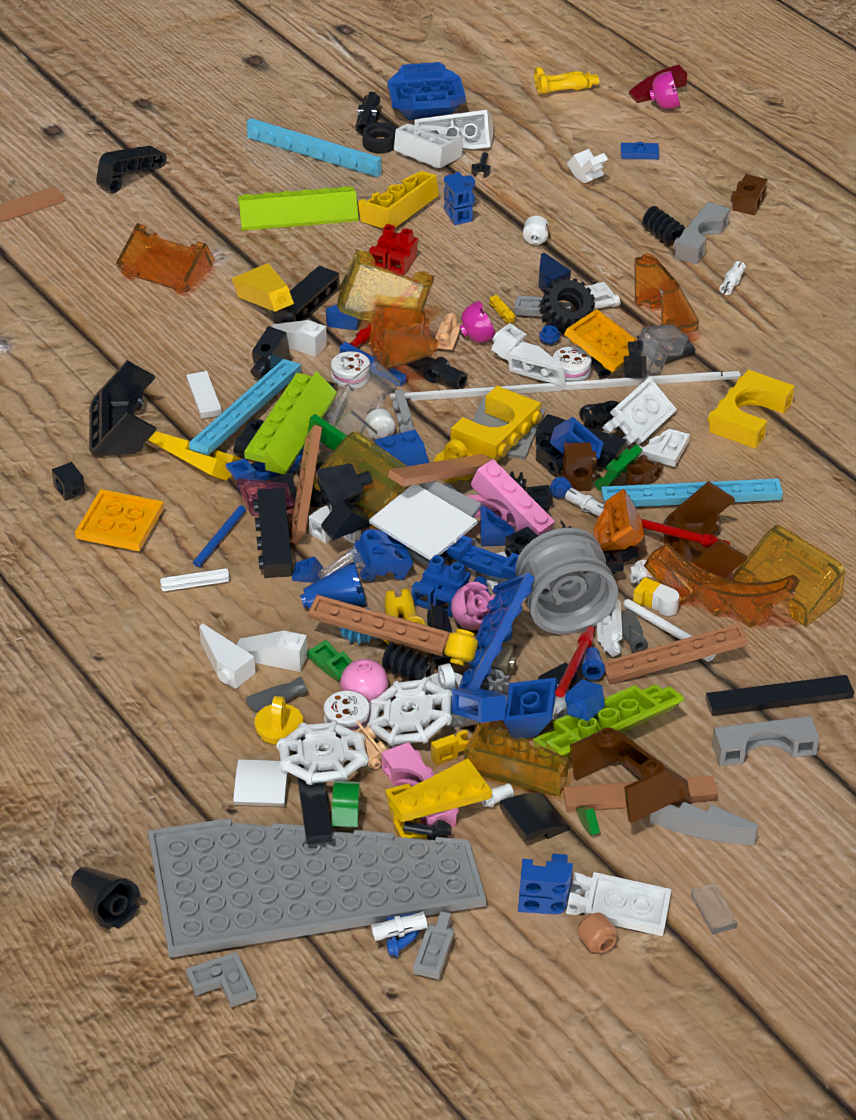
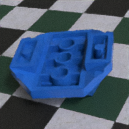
[387,62,466,120]

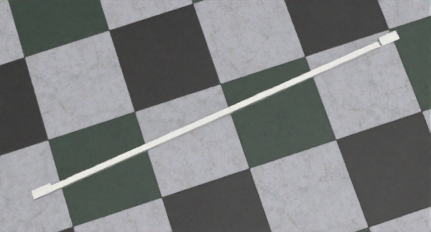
[390,371,741,401]

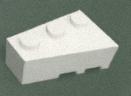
[394,124,464,168]

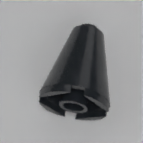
[71,866,141,929]

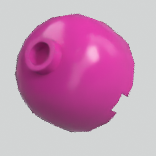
[649,71,680,109]
[459,300,496,343]

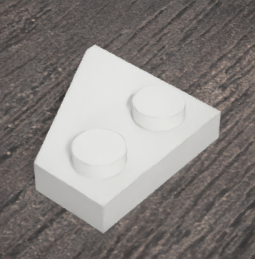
[639,429,690,467]

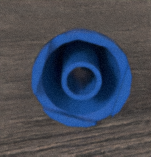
[300,562,367,610]

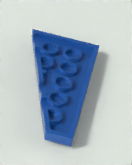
[458,572,535,690]

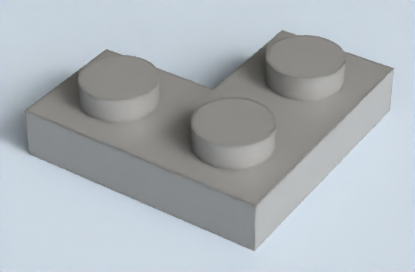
[185,952,256,1007]

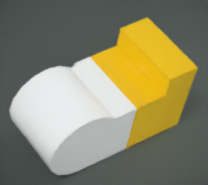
[633,577,679,616]

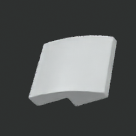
[233,759,288,807]

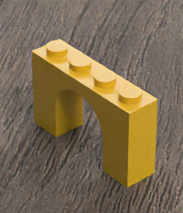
[707,369,795,449]
[450,385,542,462]

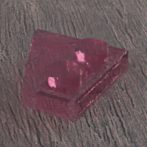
[237,479,294,516]

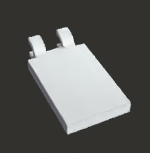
[602,377,677,446]
[566,872,671,936]

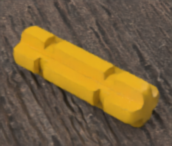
[489,294,516,324]

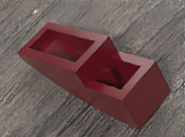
[629,64,687,103]

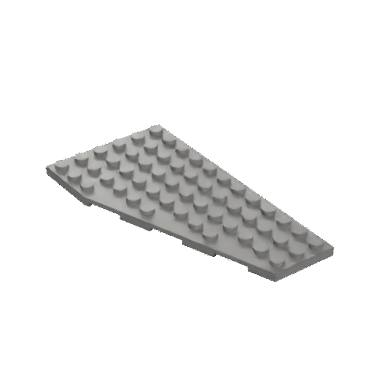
[148,819,486,958]

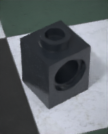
[52,462,86,501]
[504,526,538,558]

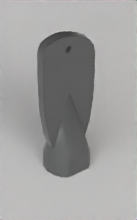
[621,609,648,653]
[246,676,308,712]

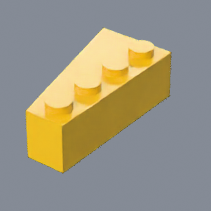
[358,171,439,228]

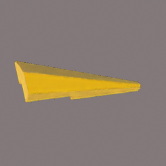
[148,431,242,481]

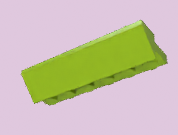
[238,186,359,231]
[244,371,337,474]
[533,684,684,766]

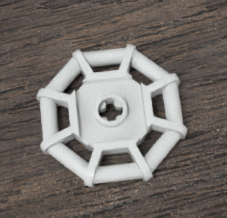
[367,677,452,748]
[277,720,369,785]

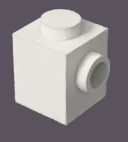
[491,323,527,360]

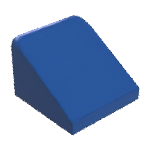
[292,556,323,583]

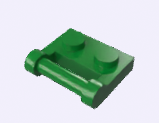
[595,444,643,491]

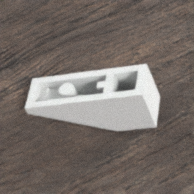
[272,320,327,357]
[508,341,565,386]
[199,623,256,689]
[237,631,308,672]

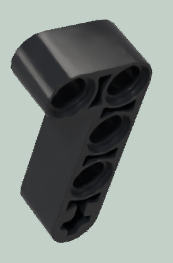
[96,145,167,194]

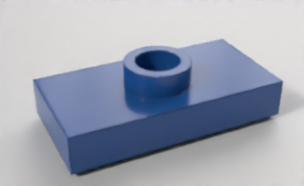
[620,142,659,159]

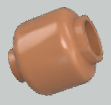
[577,912,617,953]

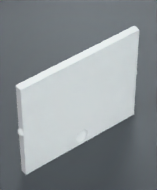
[369,484,477,560]

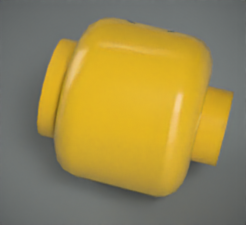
[444,629,479,666]

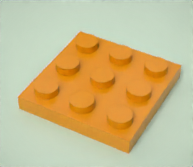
[564,309,645,372]
[75,489,164,552]

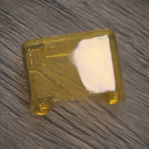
[337,249,434,335]
[313,431,419,531]
[733,525,845,627]

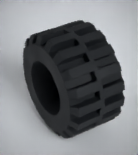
[539,277,595,335]

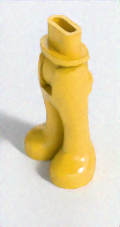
[534,67,599,95]

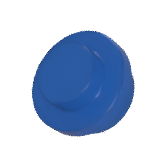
[539,326,560,344]
[550,477,572,498]

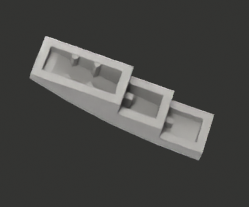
[650,802,758,845]

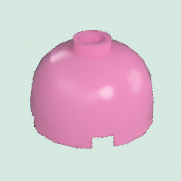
[451,582,495,630]
[340,659,389,703]

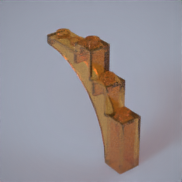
[644,543,800,628]

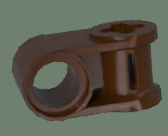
[625,455,664,486]

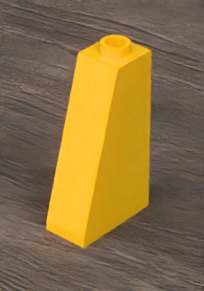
[231,263,294,312]

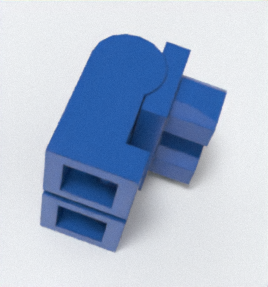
[444,172,475,225]
[353,529,413,582]
[412,555,471,618]
[518,853,573,915]

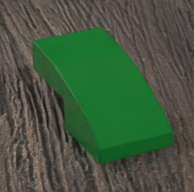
[307,639,353,681]

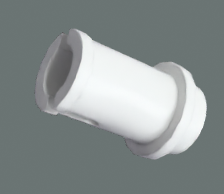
[481,783,514,808]

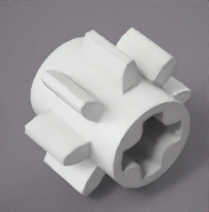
[630,560,659,585]

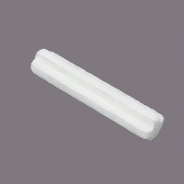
[160,568,229,592]

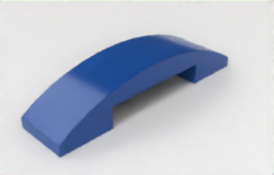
[226,448,304,483]
[444,535,519,579]

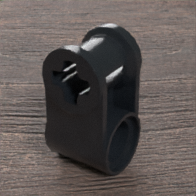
[579,400,619,431]
[233,419,264,457]
[535,436,563,476]

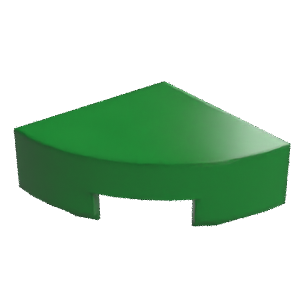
[576,806,600,835]

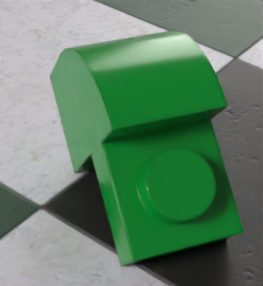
[332,781,361,827]

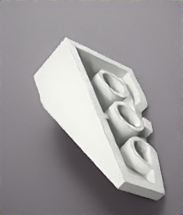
[415,110,493,150]

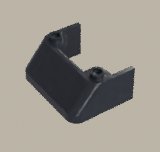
[89,360,157,456]

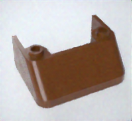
[663,481,747,583]
[570,727,689,823]

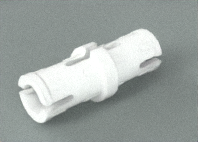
[719,261,746,295]
[565,488,605,517]
[371,911,428,941]

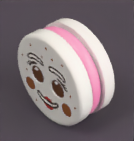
[553,346,592,382]
[331,351,370,388]
[324,691,369,736]

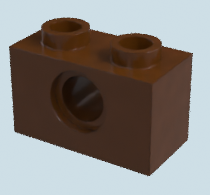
[731,174,768,215]
[562,442,596,491]

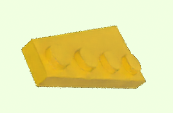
[389,758,493,822]

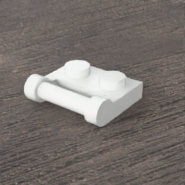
[574,282,620,310]

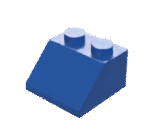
[374,429,429,469]
[503,678,558,740]

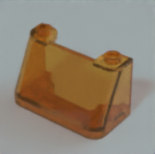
[116,223,215,294]
[635,254,699,337]
[369,304,438,371]

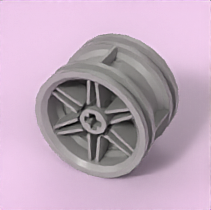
[515,528,618,634]

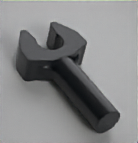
[471,152,491,178]
[402,820,452,840]

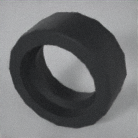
[362,122,396,154]

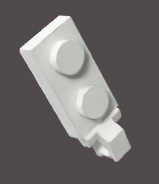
[597,599,622,658]

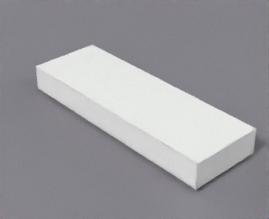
[186,371,222,419]

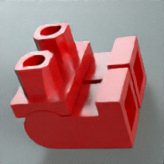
[369,224,418,275]

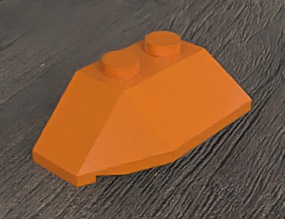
[593,489,644,551]

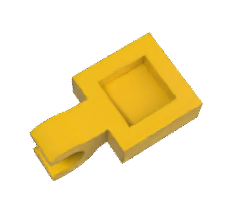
[431,730,474,766]

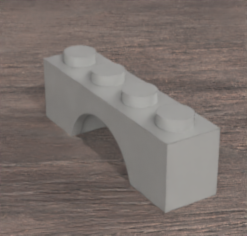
[673,202,730,265]
[712,716,819,767]

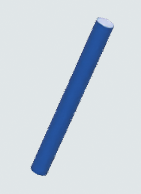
[193,505,246,567]

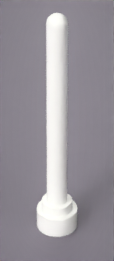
[623,599,716,662]

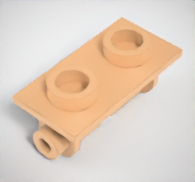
[432,313,462,350]
[353,721,387,769]

